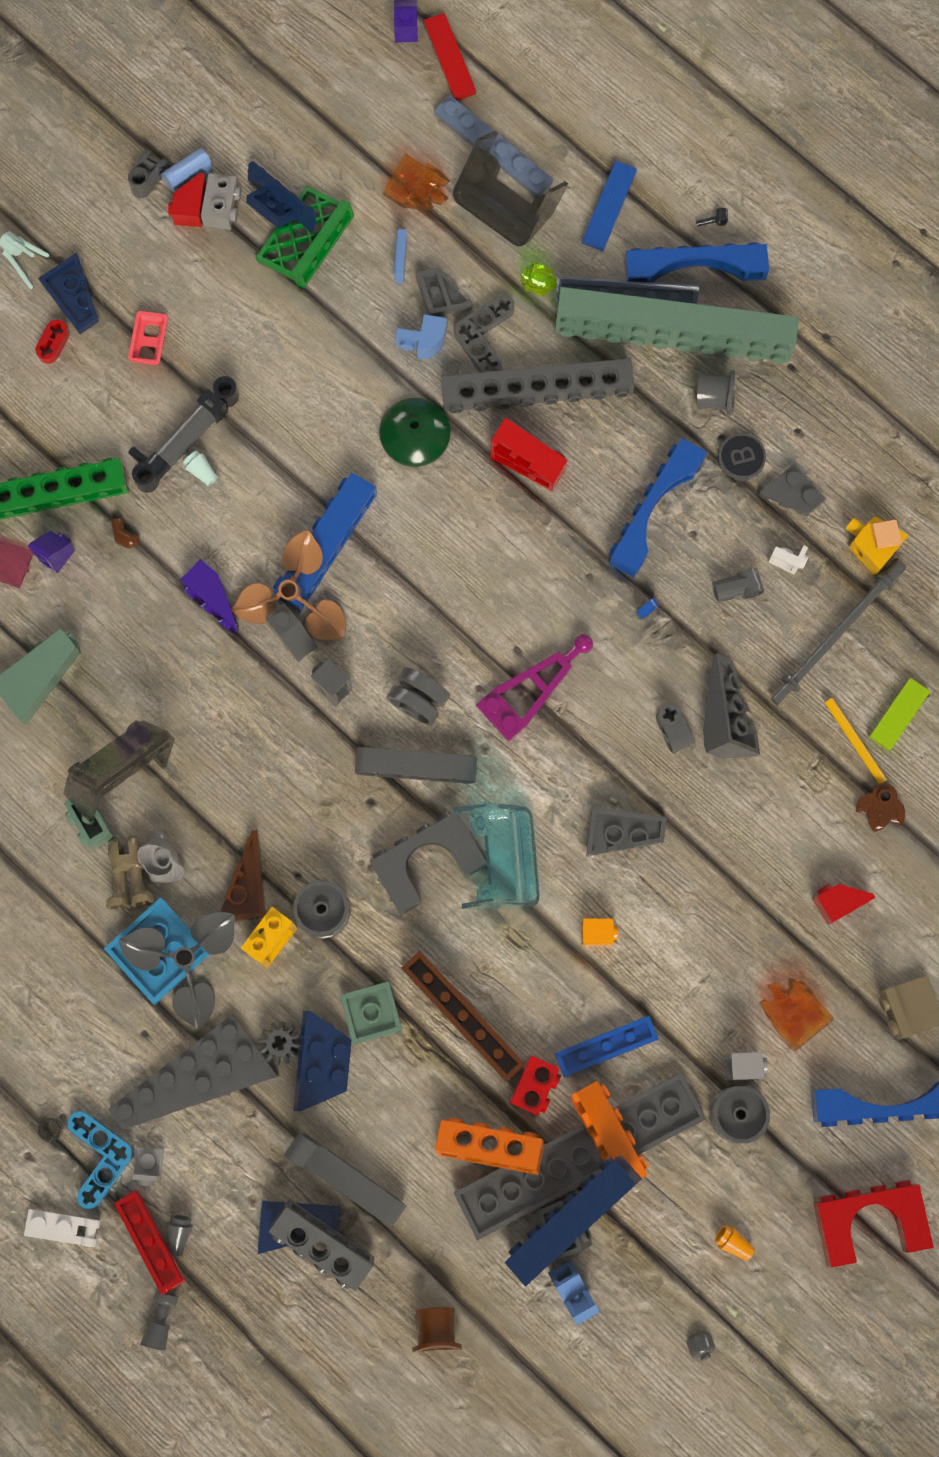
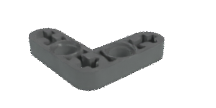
[455,295,514,373]

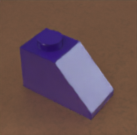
[394,0,418,43]
[28,530,75,573]

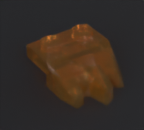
[382,153,450,210]
[760,978,834,1052]

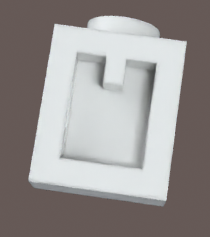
[768,545,809,575]

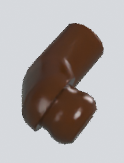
[111,518,140,548]

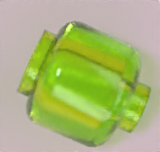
[521,262,557,296]

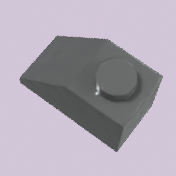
[265,604,317,662]

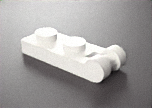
[24,1209,101,1247]

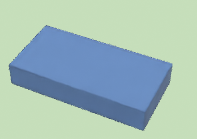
[394,229,407,283]

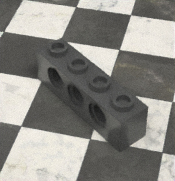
[269,1199,375,1291]

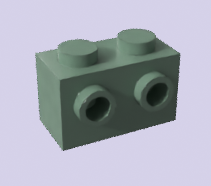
[64,790,116,850]

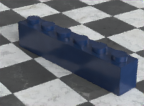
[504,1155,642,1287]

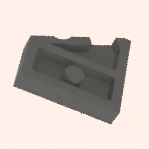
[415,267,473,316]

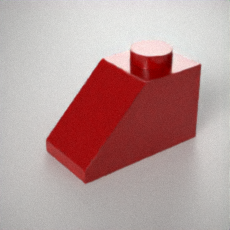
[168,173,207,227]
[812,884,876,925]

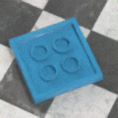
[104,897,211,1005]

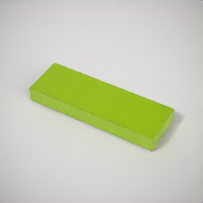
[868,678,931,752]

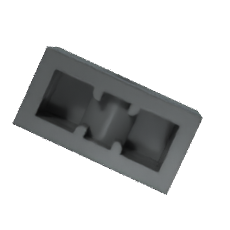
[311,659,353,707]

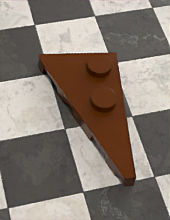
[221,830,266,921]

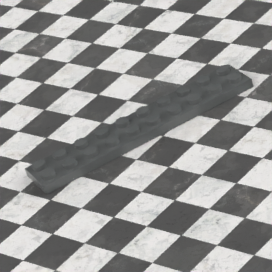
[453,1072,706,1240]

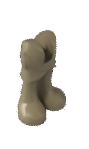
[106,836,154,910]

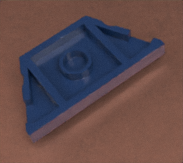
[293,1011,352,1112]

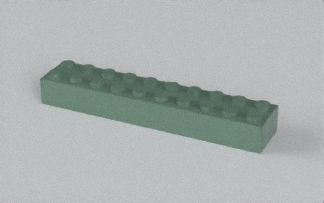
[555,287,799,364]

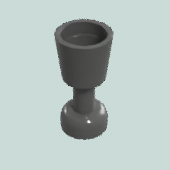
[140,1291,179,1351]

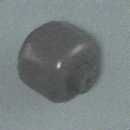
[687,1331,715,1361]

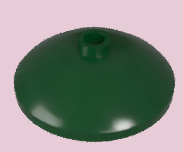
[379,398,451,467]

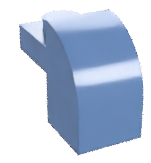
[395,314,448,359]
[548,1260,599,1325]

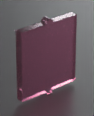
[0,540,33,588]

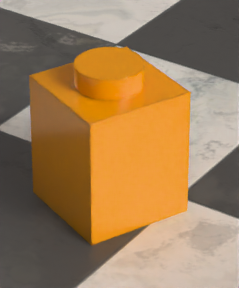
[582,919,618,946]

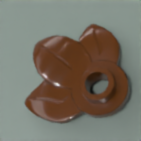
[856,783,905,832]

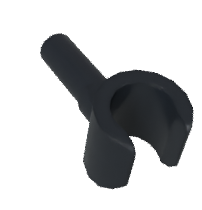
[696,207,728,227]

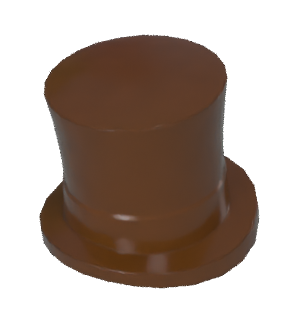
[412,1307,462,1352]

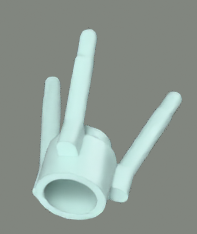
[0,231,49,289]

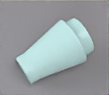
[183,450,218,486]

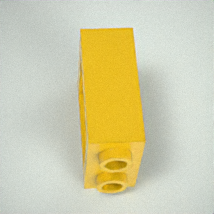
[241,907,298,969]

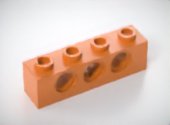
[435,1118,545,1175]

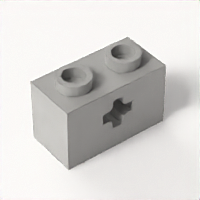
[724,1052,768,1081]

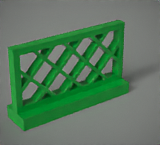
[255,186,354,288]

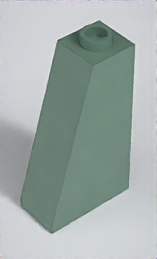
[0,629,80,725]

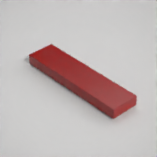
[423,13,476,101]
[114,1190,186,1295]

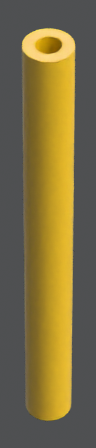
[825,698,887,784]

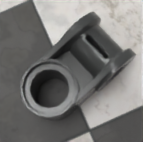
[128,150,168,198]
[656,704,696,754]

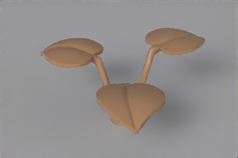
[231,530,346,641]

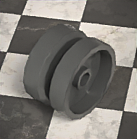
[386,667,450,726]
[293,880,351,940]
[709,1086,770,1143]

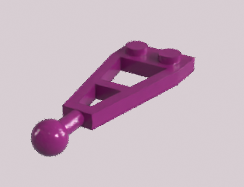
[476,634,593,743]

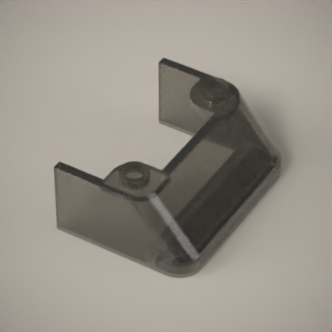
[453,131,569,246]
[64,720,175,822]

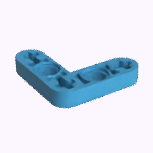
[68,1111,134,1209]

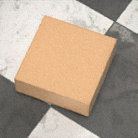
[871,520,902,549]

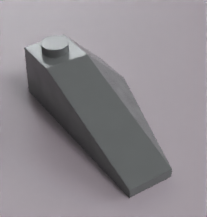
[703,653,760,759]

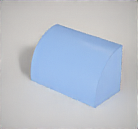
[161,148,213,194]

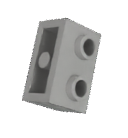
[201,173,242,230]

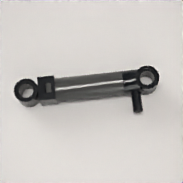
[128,376,239,493]

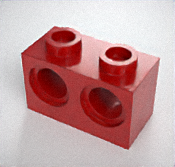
[510,1055,561,1116]

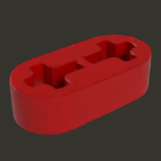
[35,319,70,364]

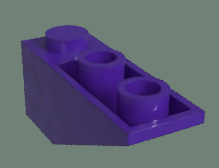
[180,559,239,633]

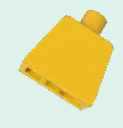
[845,517,909,576]

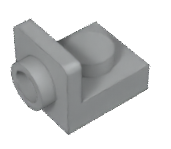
[131,1147,164,1186]

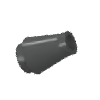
[167,1215,193,1256]

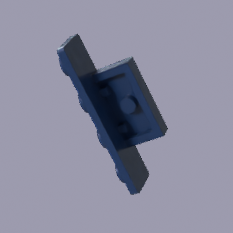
[246,161,316,231]

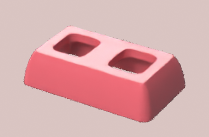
[128,311,168,366]

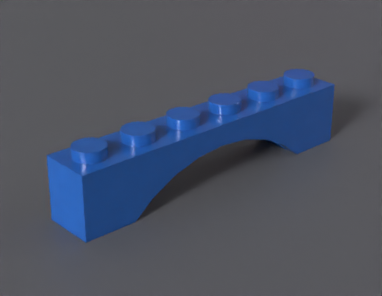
[624,242,769,282]
[608,438,707,578]
[811,1082,939,1127]

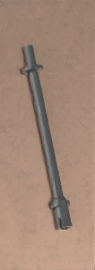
[771,558,907,705]

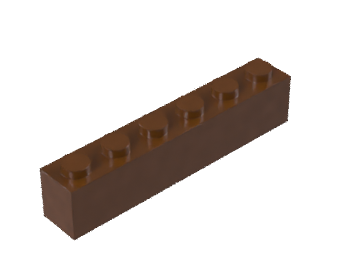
[401,950,525,1082]

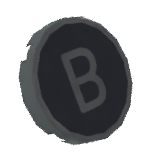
[718,433,766,481]

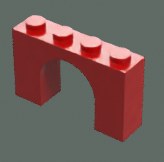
[813,1180,934,1268]

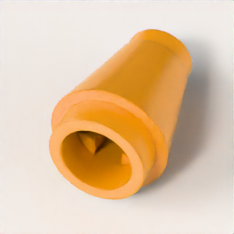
[715,1225,755,1261]

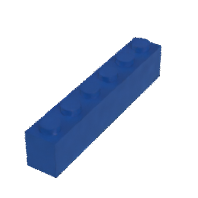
[273,472,377,613]

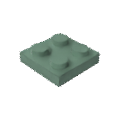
[340,981,402,1045]

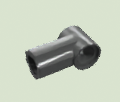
[712,568,764,603]

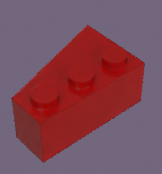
[490,417,568,492]

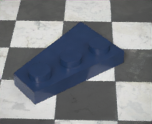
[38,252,99,334]
[258,1201,340,1254]

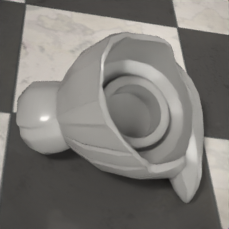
[137,829,185,882]

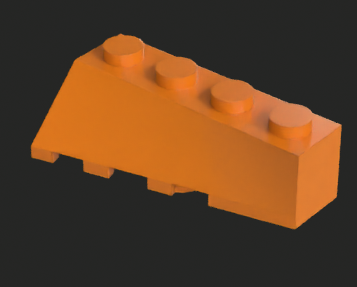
[569,1081,649,1178]

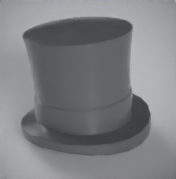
[697,370,735,415]

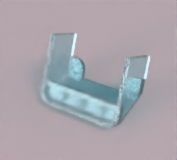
[454,802,540,910]

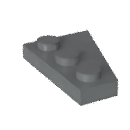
[586,807,667,857]

